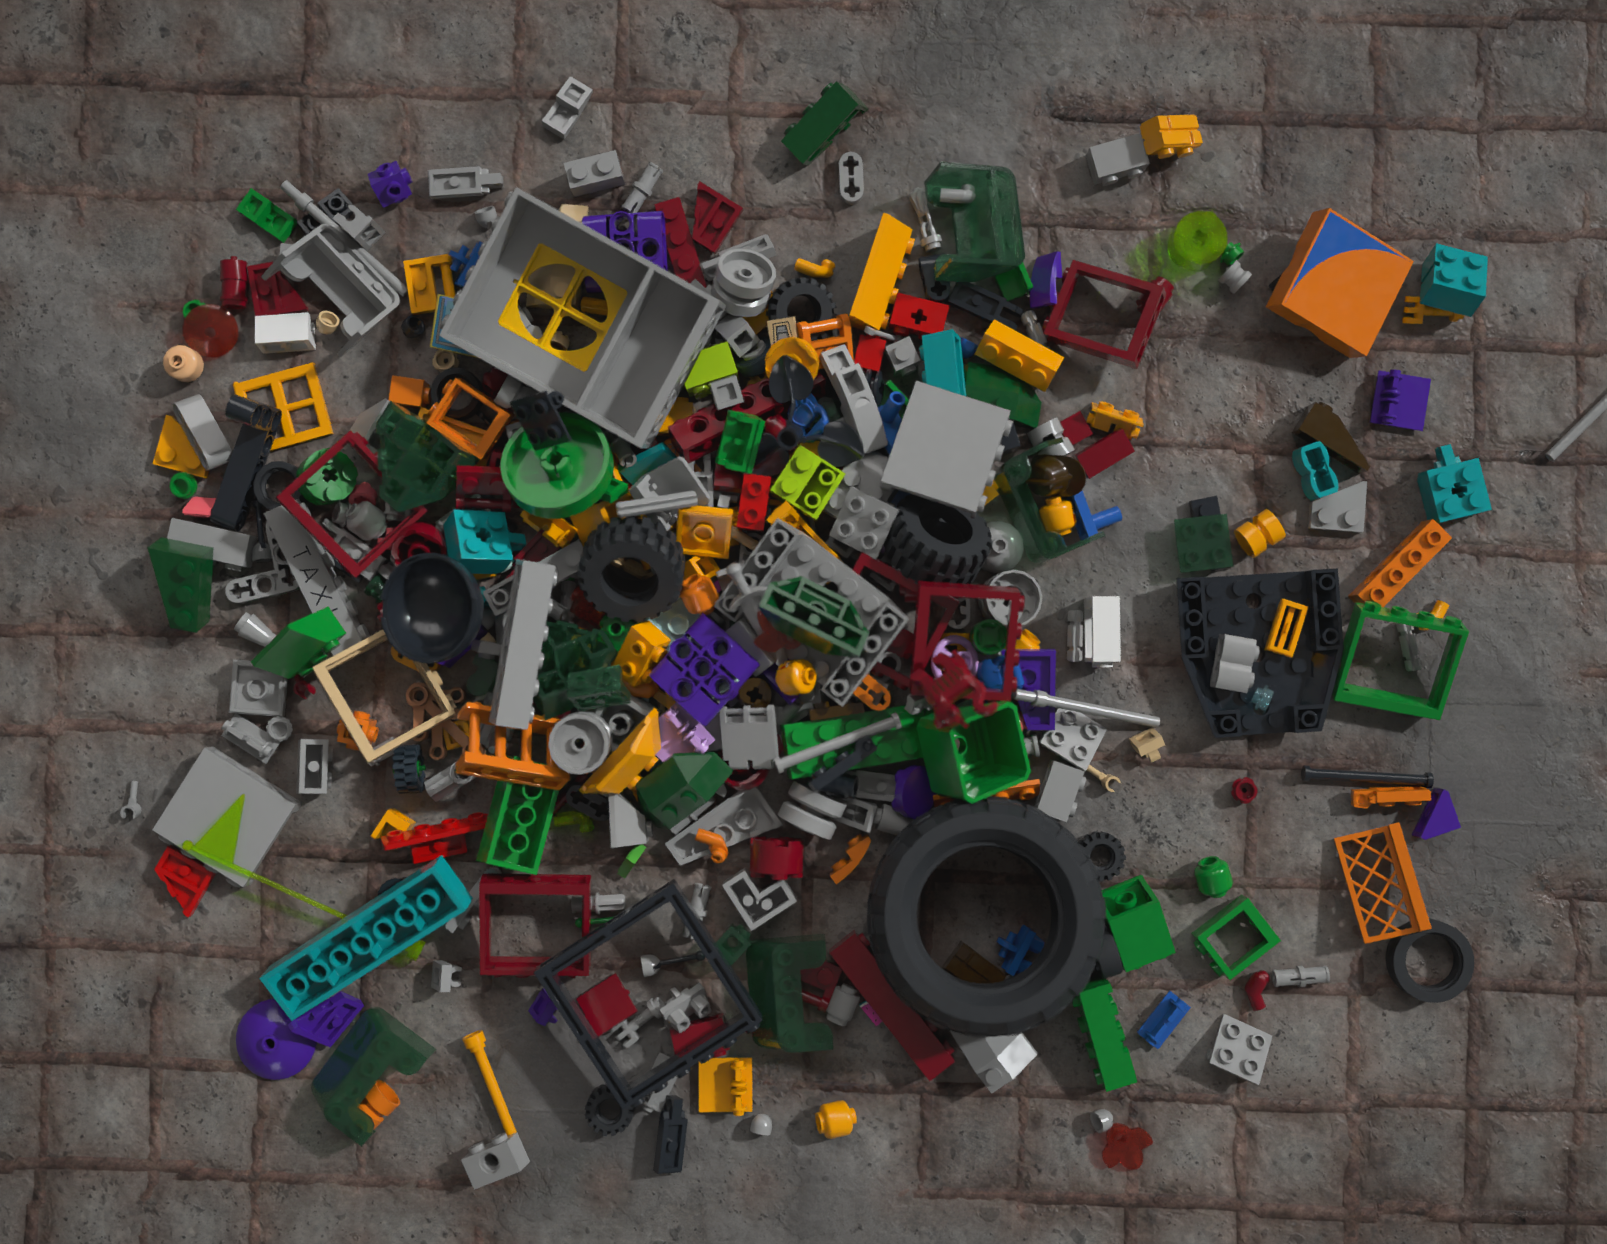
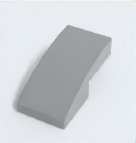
[542,76,593,140]

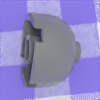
[981,521,1024,574]

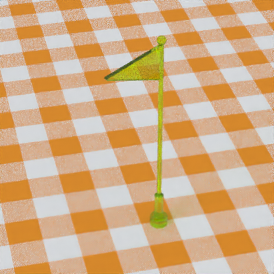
[182,794,426,962]

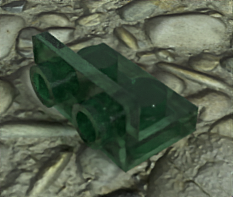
[568,665,631,711]

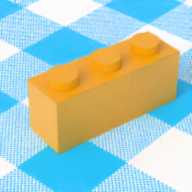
[975,319,1064,392]

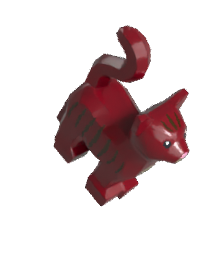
[910,650,998,729]

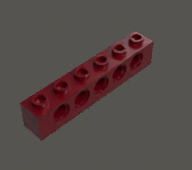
[668,370,826,464]

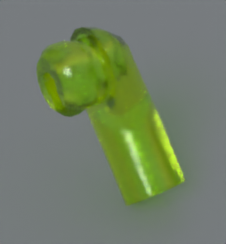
[554,811,594,833]

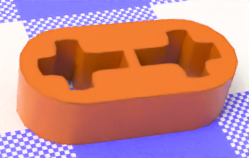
[853,674,891,711]

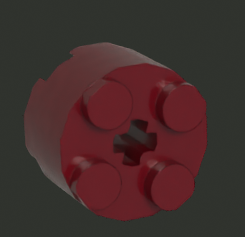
[750,836,804,880]

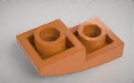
[830,834,871,885]

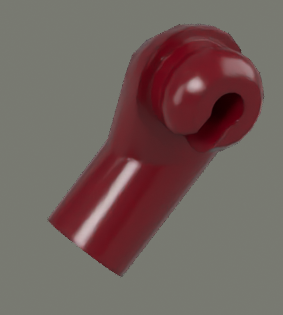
[1245,970,1270,1011]

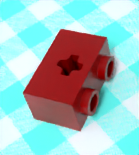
[889,292,949,341]
[737,473,771,533]

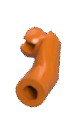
[619,675,659,698]
[695,828,728,863]

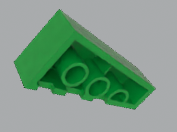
[1072,975,1138,1092]

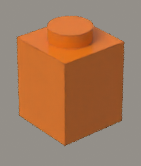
[388,375,432,409]

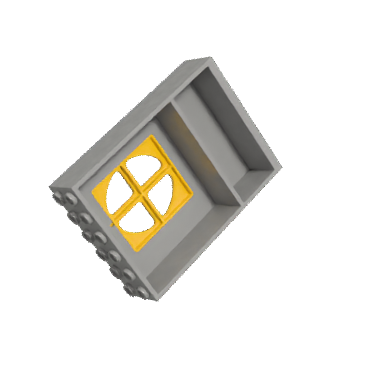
[439,187,727,448]

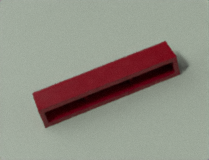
[829,930,955,1081]

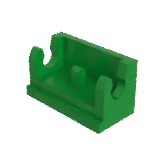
[715,410,765,474]

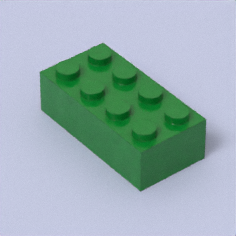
[476,755,559,875]

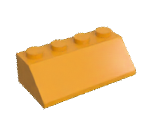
[849,213,915,331]

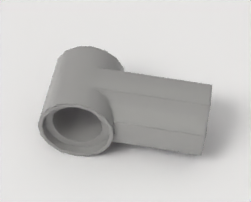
[424,761,476,802]

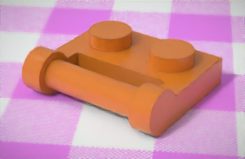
[796,313,854,369]

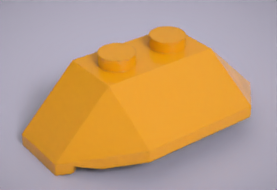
[579,708,661,794]

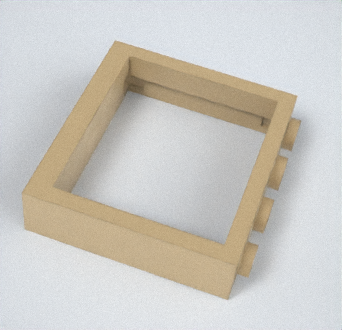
[313,630,456,764]

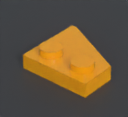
[153,415,209,479]

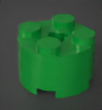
[296,448,358,506]

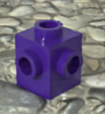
[368,161,413,208]

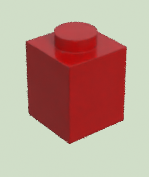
[854,333,886,376]

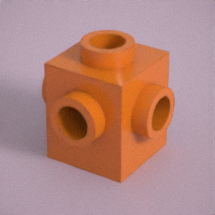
[337,711,379,751]

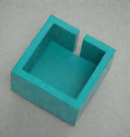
[1420,243,1488,317]

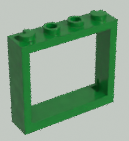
[1332,601,1469,720]

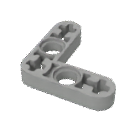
[225,522,300,603]

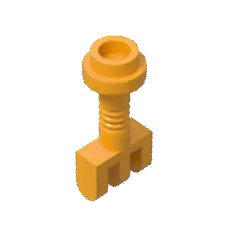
[1402,296,1464,324]

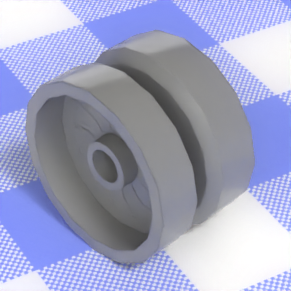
[711,248,776,317]
[548,711,613,774]
[778,780,847,840]

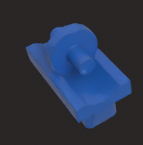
[448,241,483,288]
[996,925,1044,976]

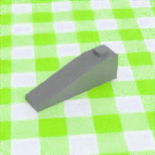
[950,1031,1037,1093]

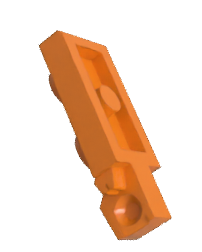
[1351,785,1431,809]

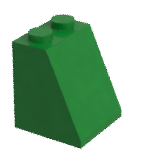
[1102,875,1176,973]

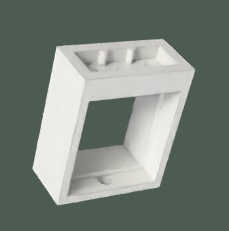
[1084,596,1121,667]

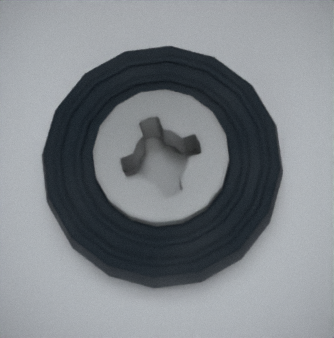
[735,336,771,378]

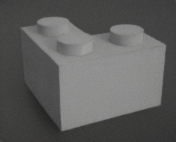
[722,867,797,931]

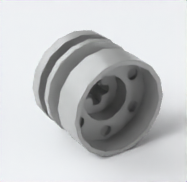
[978,570,1043,629]

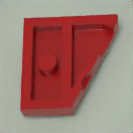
[154,845,216,918]

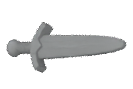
[726,563,788,666]

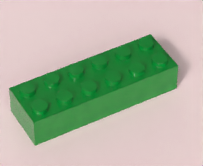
[780,705,934,779]

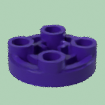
[892,765,936,819]

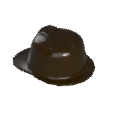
[1024,454,1086,497]

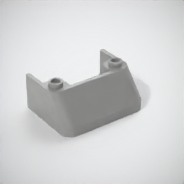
[261,224,400,358]

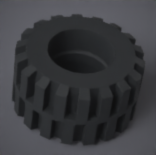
[766,278,837,341]

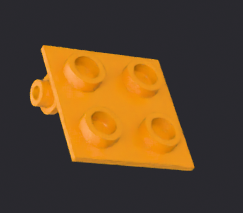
[699,1057,753,1116]

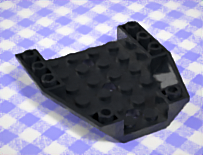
[1176,568,1344,738]

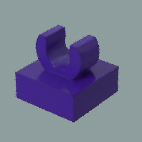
[528,988,558,1026]

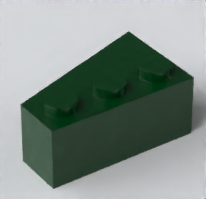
[781,81,869,165]
[147,537,214,633]

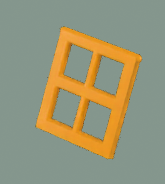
[233,362,334,452]

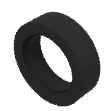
[1386,918,1474,1003]

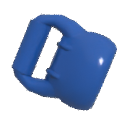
[787,393,829,443]
[977,655,1025,689]

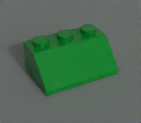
[251,607,346,679]

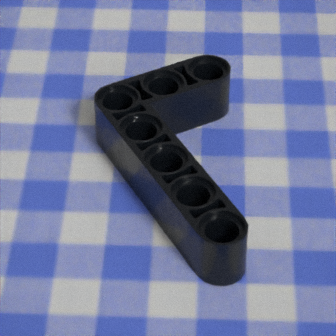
[210,395,282,532]

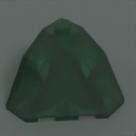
[376,401,480,512]
[533,620,616,720]

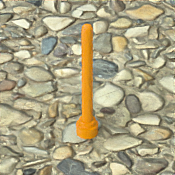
[462,1030,517,1136]

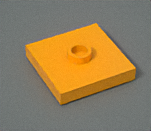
[676,506,733,559]

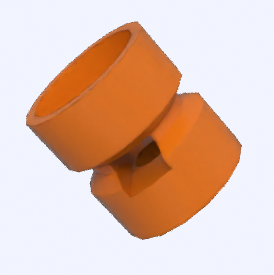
[348,1079,400,1132]

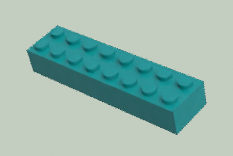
[259,855,473,1021]

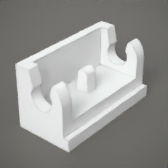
[255,312,316,354]

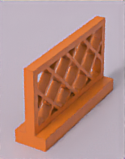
[1334,822,1432,944]

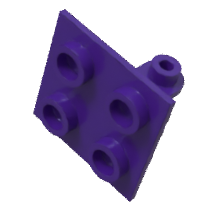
[1370,369,1431,431]

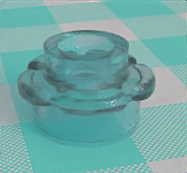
[1251,685,1274,711]

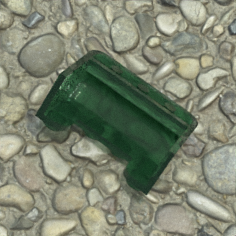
[924,162,1025,282]
[746,934,834,1053]
[311,1007,437,1147]

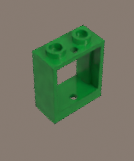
[1191,895,1281,980]

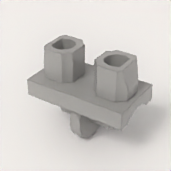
[659,982,711,1033]

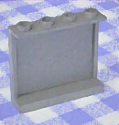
[881,381,1013,519]
[152,747,302,888]

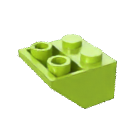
[685,341,740,399]
[769,445,845,520]

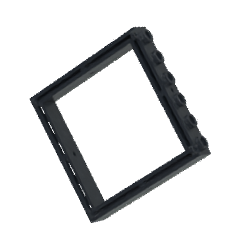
[534,878,762,1110]

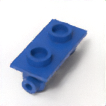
[1137,990,1191,1049]

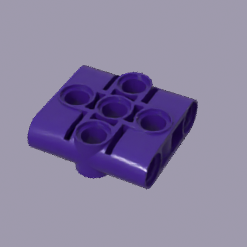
[582,211,668,294]
[649,613,760,727]

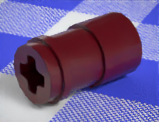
[220,256,248,309]

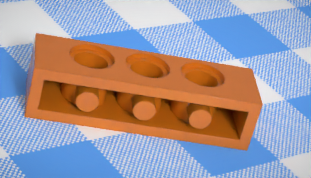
[1348,519,1452,607]

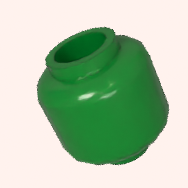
[1194,856,1233,898]

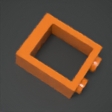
[427,378,515,460]

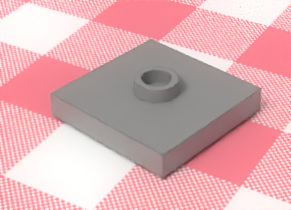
[229,659,288,717]

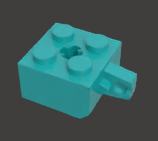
[1417,444,1492,523]
[443,510,526,574]

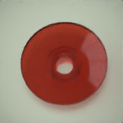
[183,304,239,358]

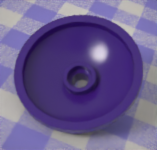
[236,998,317,1080]

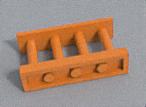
[455,702,570,790]

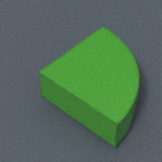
[617,844,646,878]

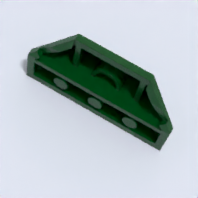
[963,362,1042,429]
[758,576,869,658]
[636,752,733,830]

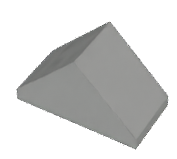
[829,797,877,832]

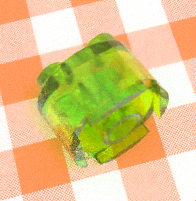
[1167,211,1227,271]

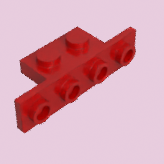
[380,812,488,864]

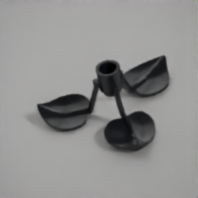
[743,355,865,476]

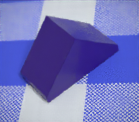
[1411,787,1461,840]

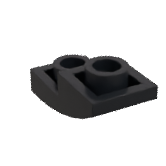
[297,188,354,235]

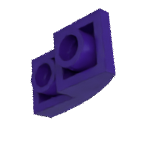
[1030,251,1062,309]

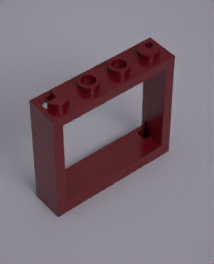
[275,430,427,578]
[853,552,959,691]
[909,581,1024,701]
[479,873,591,979]

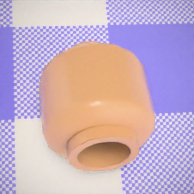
[163,345,204,382]

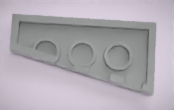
[665,787,783,865]

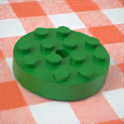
[501,412,614,519]

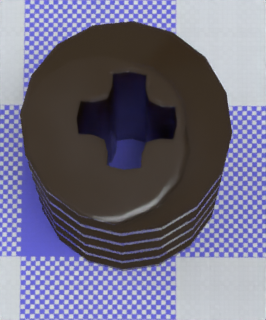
[737,675,772,708]

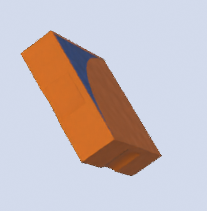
[1266,208,1414,358]

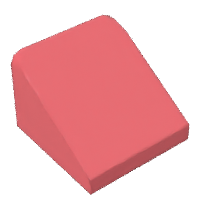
[182,497,216,518]

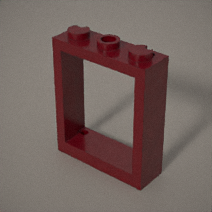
[1042,260,1166,369]

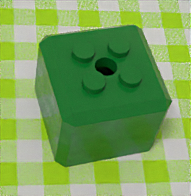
[917,699,1031,803]

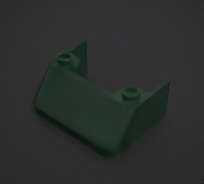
[994,437,1105,564]

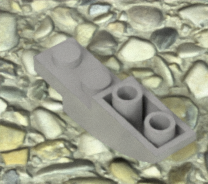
[819,344,888,454]
[482,540,583,616]

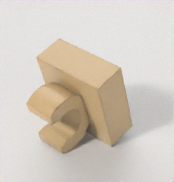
[1129,727,1165,763]

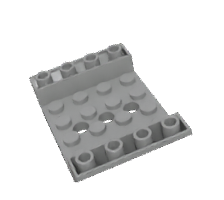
[714,518,909,707]

